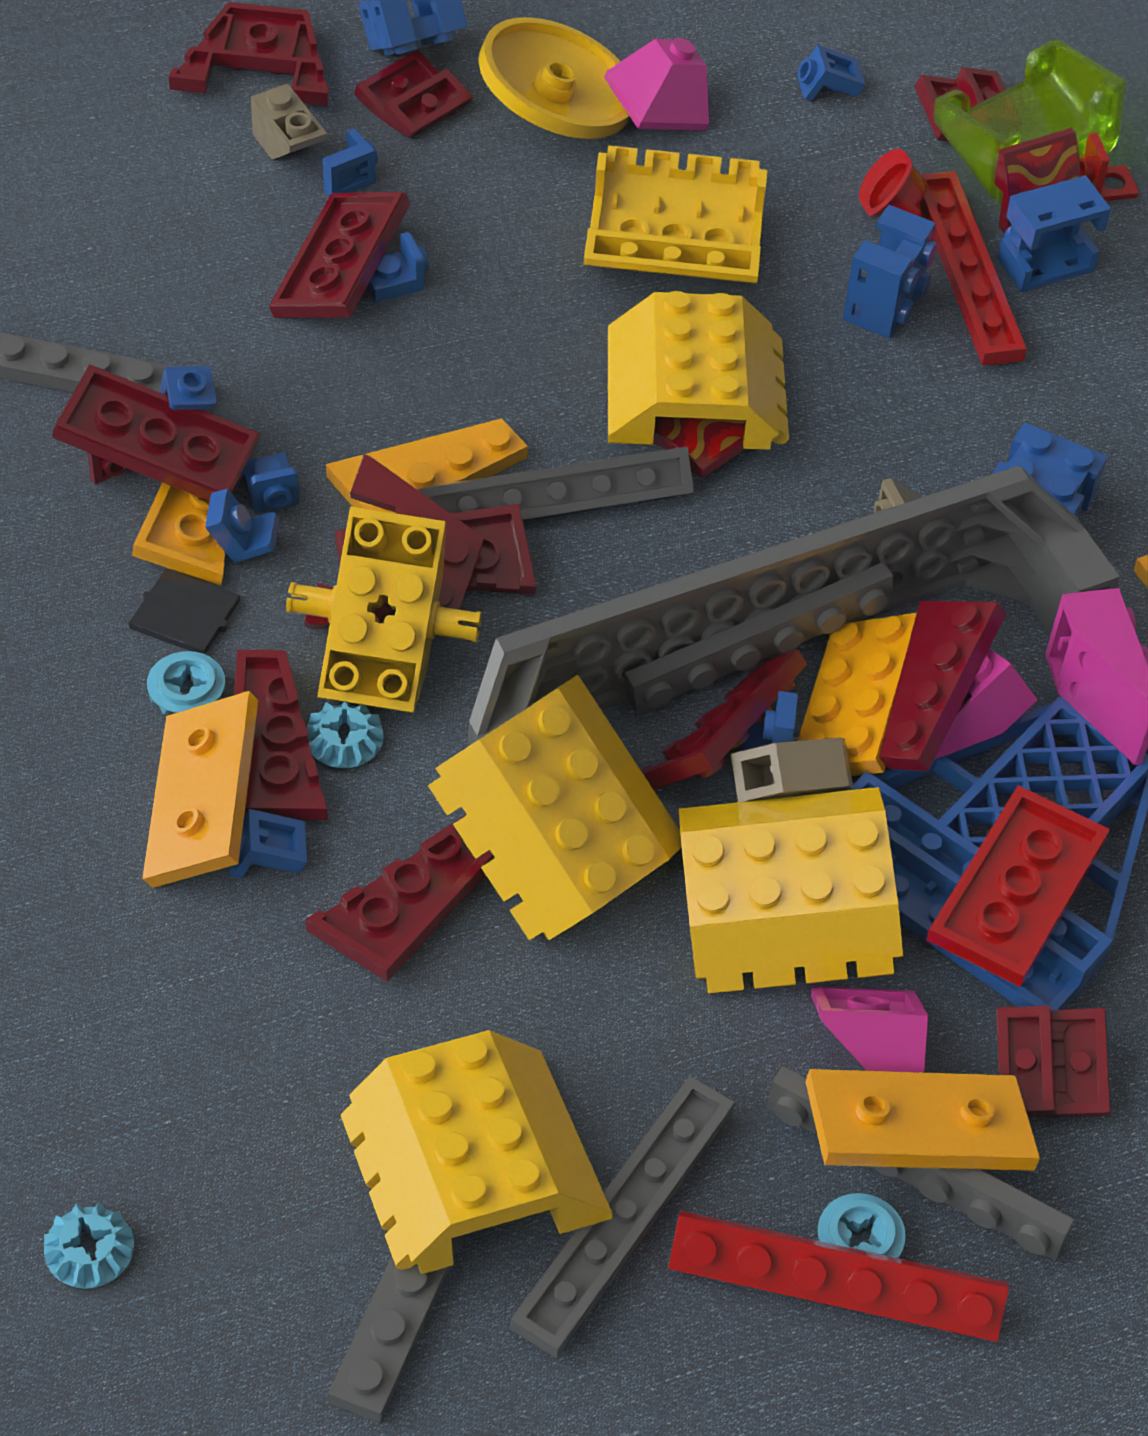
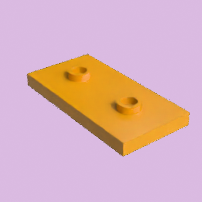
[142,691,258,888]
[805,1069,1040,1171]

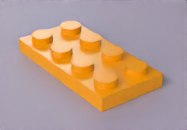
[797,613,916,776]

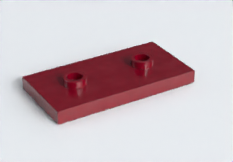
[269,192,411,318]
[52,364,261,501]

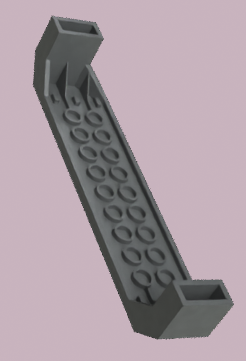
[468,465,1120,746]

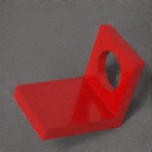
[1079,133,1139,201]

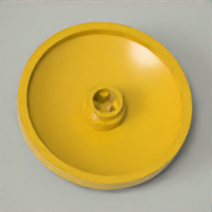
[478,17,630,139]

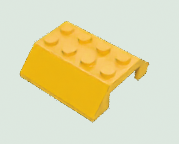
[583,145,767,284]
[608,291,789,450]
[427,675,682,940]
[679,787,903,994]
[341,1030,612,1274]

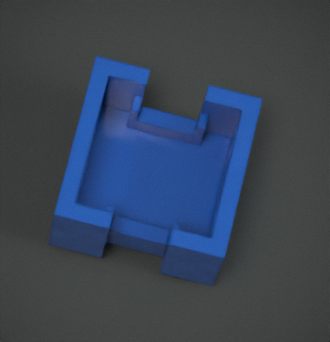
[358,0,468,56]
[997,175,1111,292]
[842,205,938,338]
[992,422,1108,518]

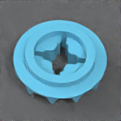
[147,651,226,715]
[306,701,383,768]
[817,1193,906,1258]
[44,1202,134,1288]

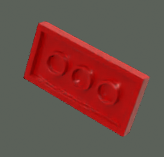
[926,785,1110,987]

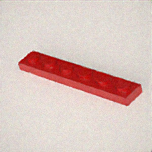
[920,171,1026,366]
[668,1211,1009,1342]

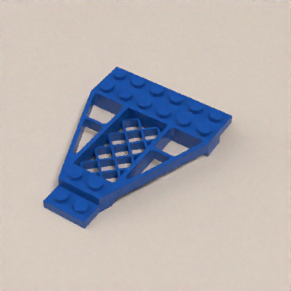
[848,696,1148,1010]

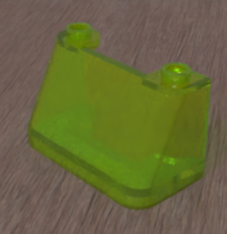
[934,38,1126,204]

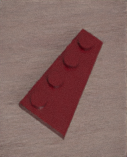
[335,504,536,595]
[879,601,1006,771]
[641,649,807,789]
[305,814,495,982]

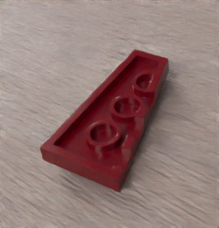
[234,649,328,820]

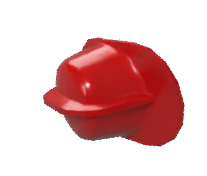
[858,149,927,218]

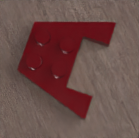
[169,2,329,106]
[304,454,484,629]

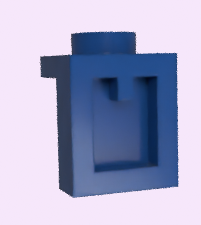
[797,45,866,101]
[322,128,378,196]
[367,232,429,302]
[159,366,217,411]
[242,452,299,513]
[205,488,280,563]
[741,691,798,751]
[230,809,307,878]

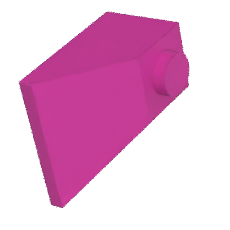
[604,38,709,131]
[811,985,928,1073]

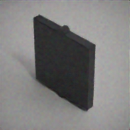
[129,568,240,654]

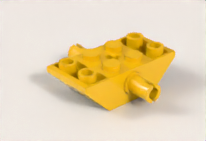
[286,506,482,713]

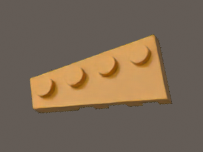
[326,418,528,513]
[132,482,225,586]

